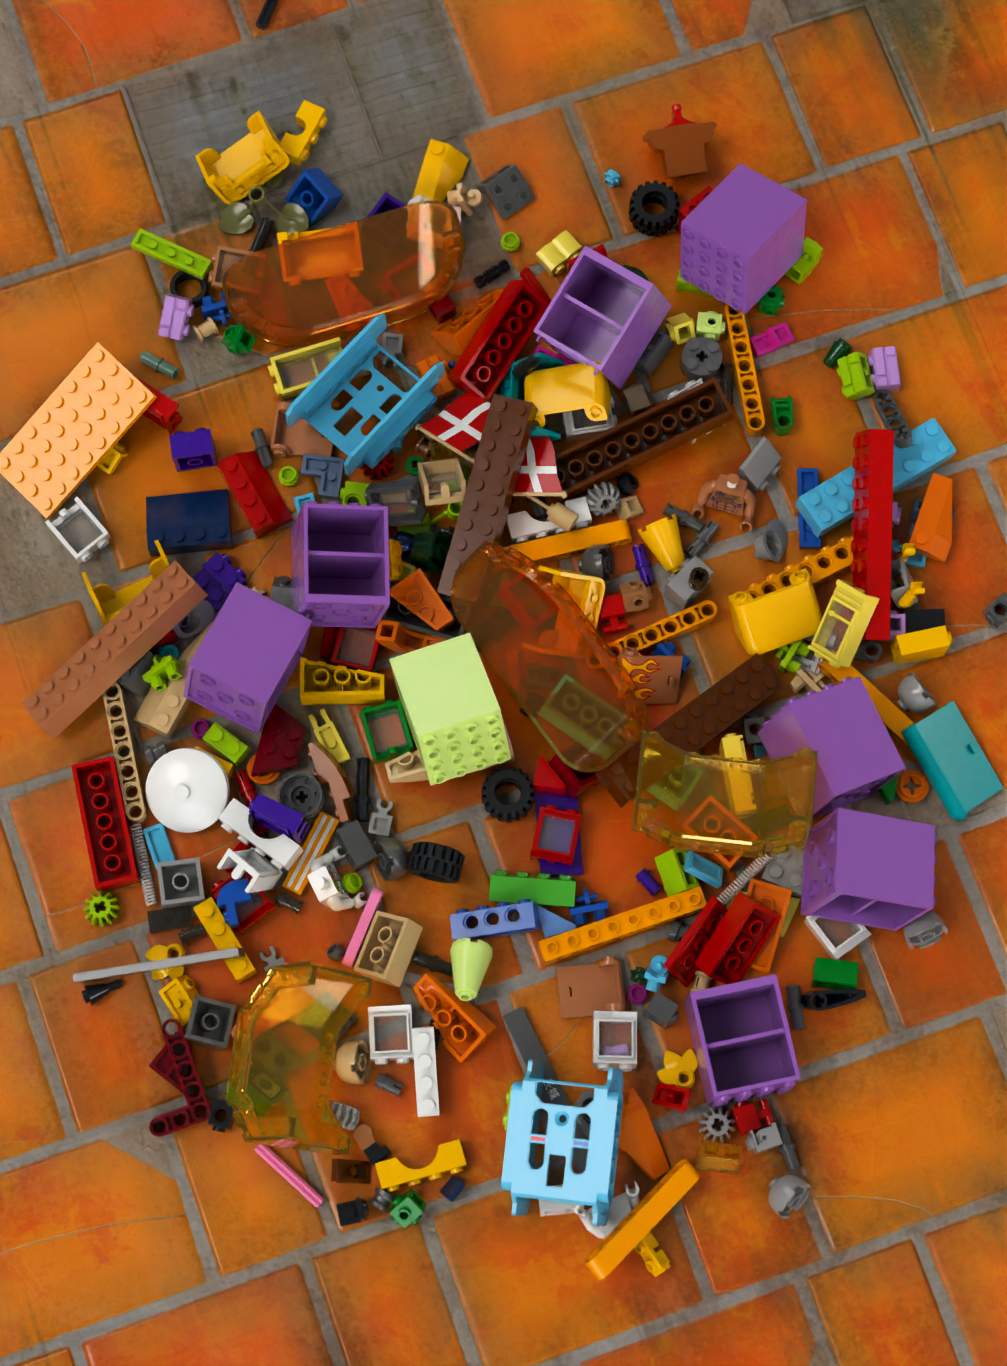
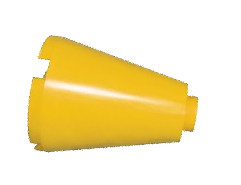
[637,514,685,574]

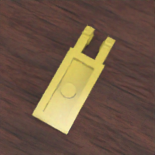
[308,708,351,764]

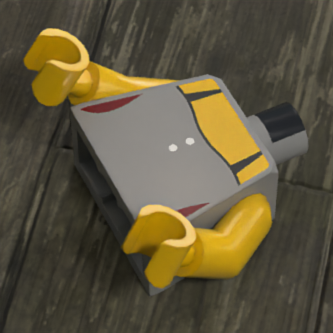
[891,543,925,608]

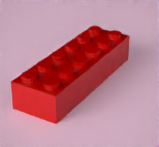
[447,280,549,402]
[71,756,141,892]

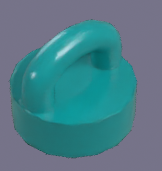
[157,643,179,660]

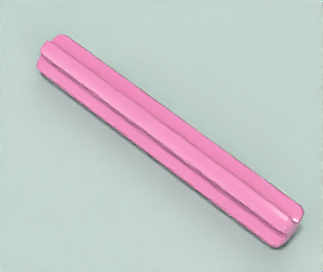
[255,1142,324,1208]

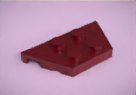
[251,704,307,777]

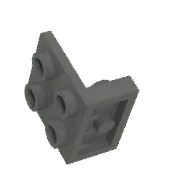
[476,164,535,219]

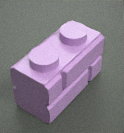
[158,294,195,340]
[867,346,901,392]

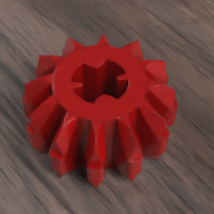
[360,452,394,481]

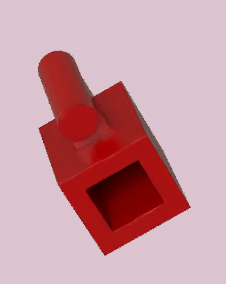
[599,593,628,634]
[731,1099,775,1136]

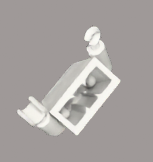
[574,1181,640,1239]

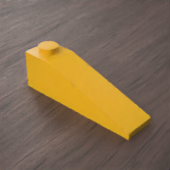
[412,139,469,224]

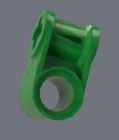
[770,395,793,436]

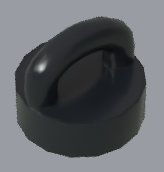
[616,472,639,495]

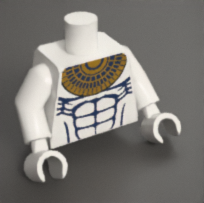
[307,846,367,911]

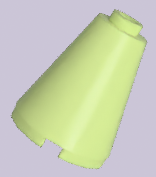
[450,938,493,1001]

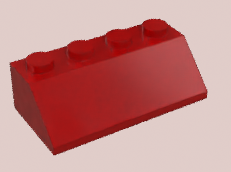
[217,451,293,539]
[694,892,781,985]

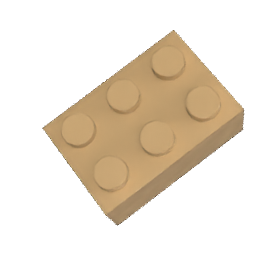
[353,911,423,988]

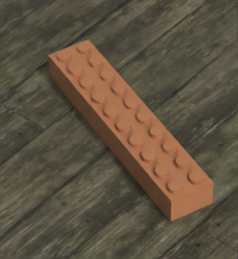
[22,560,208,739]

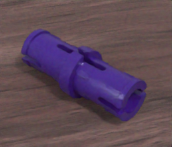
[632,544,655,587]

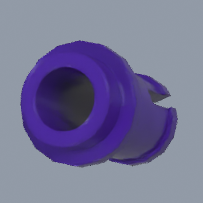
[635,868,661,896]

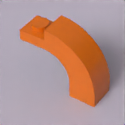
[375,620,446,654]

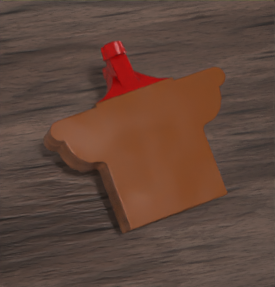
[643,104,717,180]

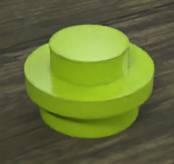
[500,232,520,252]
[278,466,299,486]
[342,873,362,894]

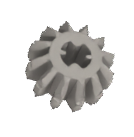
[586,481,621,517]
[322,1101,360,1131]
[698,1107,735,1144]

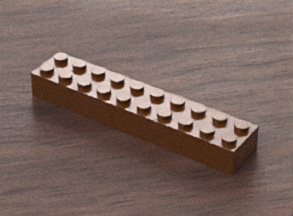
[543,377,734,506]
[437,394,538,607]
[595,653,783,808]

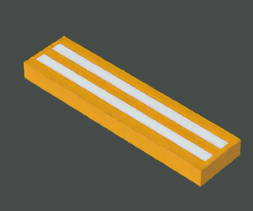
[282,811,340,896]

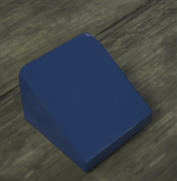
[440,1176,465,1202]

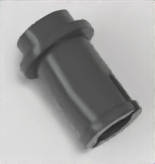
[375,1073,404,1097]

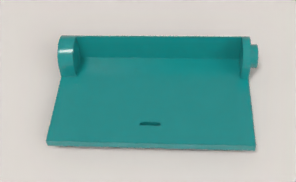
[901,701,1004,821]

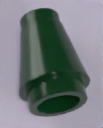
[823,338,852,369]

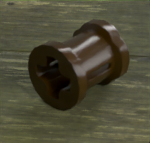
[688,567,709,591]

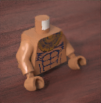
[691,473,756,532]

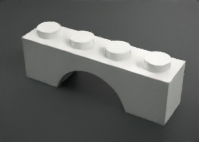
[506,496,592,544]
[218,798,303,871]
[412,1026,440,1117]

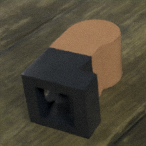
[354,1125,391,1166]

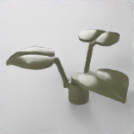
[217,170,309,236]

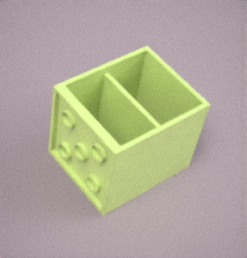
[389,632,511,786]

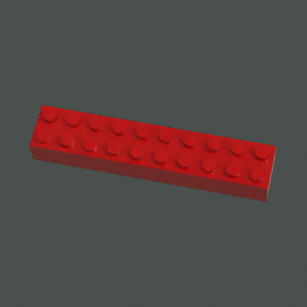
[849,429,894,641]

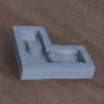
[301,454,345,500]

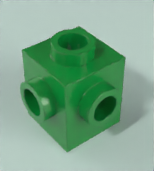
[756,285,785,316]
[221,324,258,355]
[389,1188,427,1228]

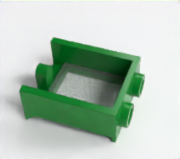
[359,699,414,764]

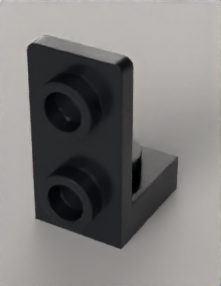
[336,1197,370,1227]

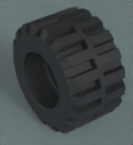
[629,180,680,237]
[481,766,535,823]
[407,842,465,883]

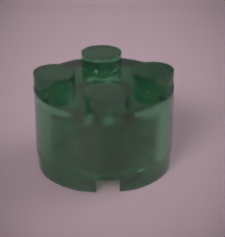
[410,531,453,573]

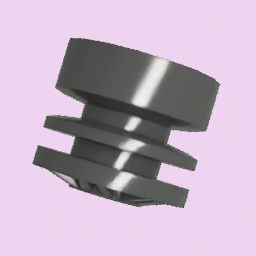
[278,773,326,821]

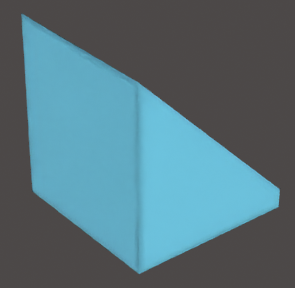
[752,745,767,760]

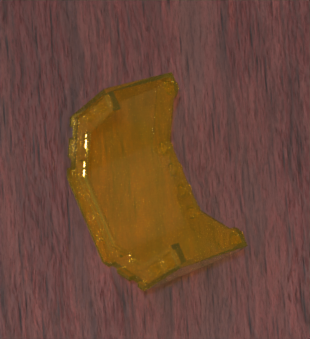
[632,731,818,858]
[225,961,372,1155]

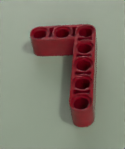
[149,1018,211,1137]

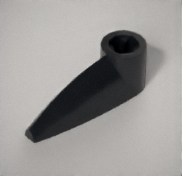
[801,989,866,1011]

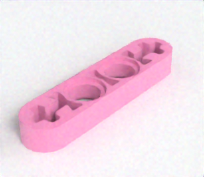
[342,887,384,968]

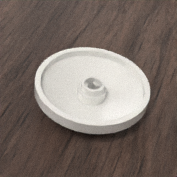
[146,748,230,833]

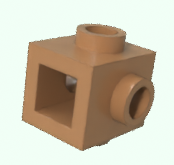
[619,580,652,612]

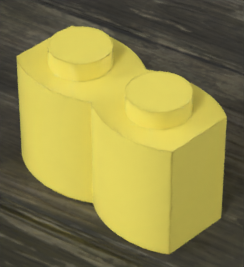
[536,230,582,277]

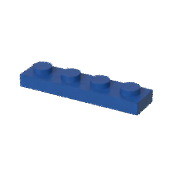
[796,468,821,549]

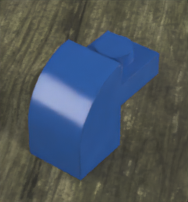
[217,878,253,928]

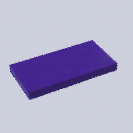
[535,793,583,877]

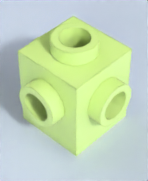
[695,311,725,341]

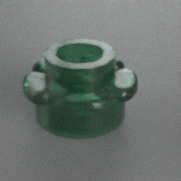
[630,967,648,984]

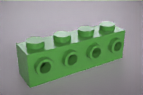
[489,870,576,907]

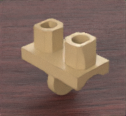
[447,183,482,216]
[789,668,826,698]

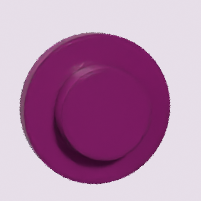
[191,719,211,740]
[627,983,649,1005]

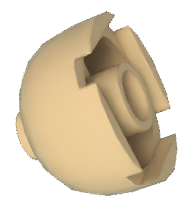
[332,1040,371,1084]

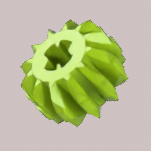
[83,890,120,927]

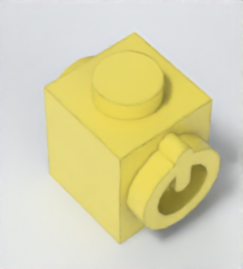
[664,312,696,345]

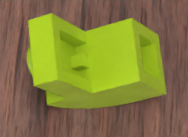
[785,236,823,285]

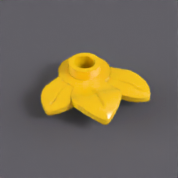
[145,943,186,980]
[657,1049,698,1089]

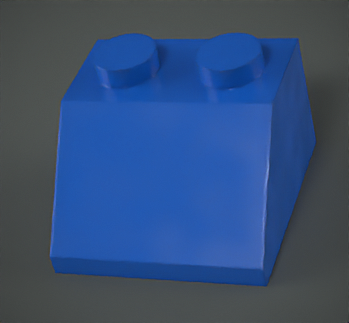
[285,167,344,227]

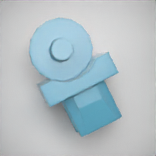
[644,954,670,992]

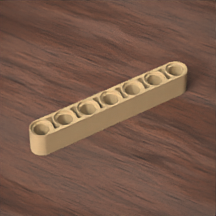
[103,682,147,824]

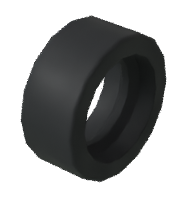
[170,270,209,308]

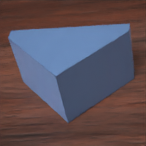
[538,905,576,939]

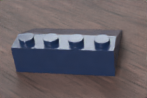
[146,489,233,557]

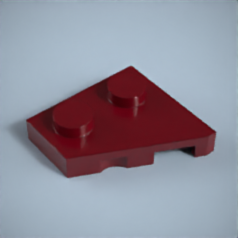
[149,1032,193,1092]

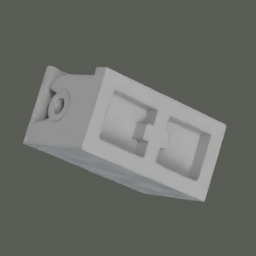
[744,1123,783,1155]

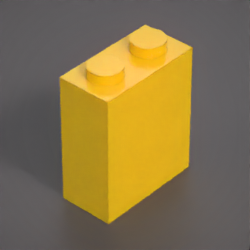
[890,625,952,666]

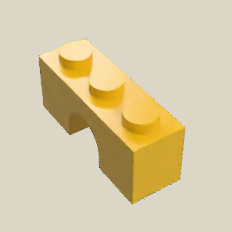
[280,100,328,167]

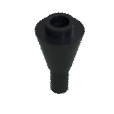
[81,979,122,1006]

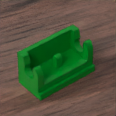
[811,957,858,989]

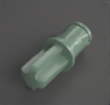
[139,351,179,380]

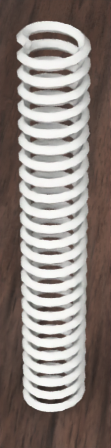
[130,823,158,906]
[717,852,773,907]

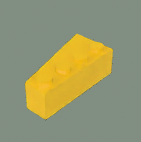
[300,657,386,705]

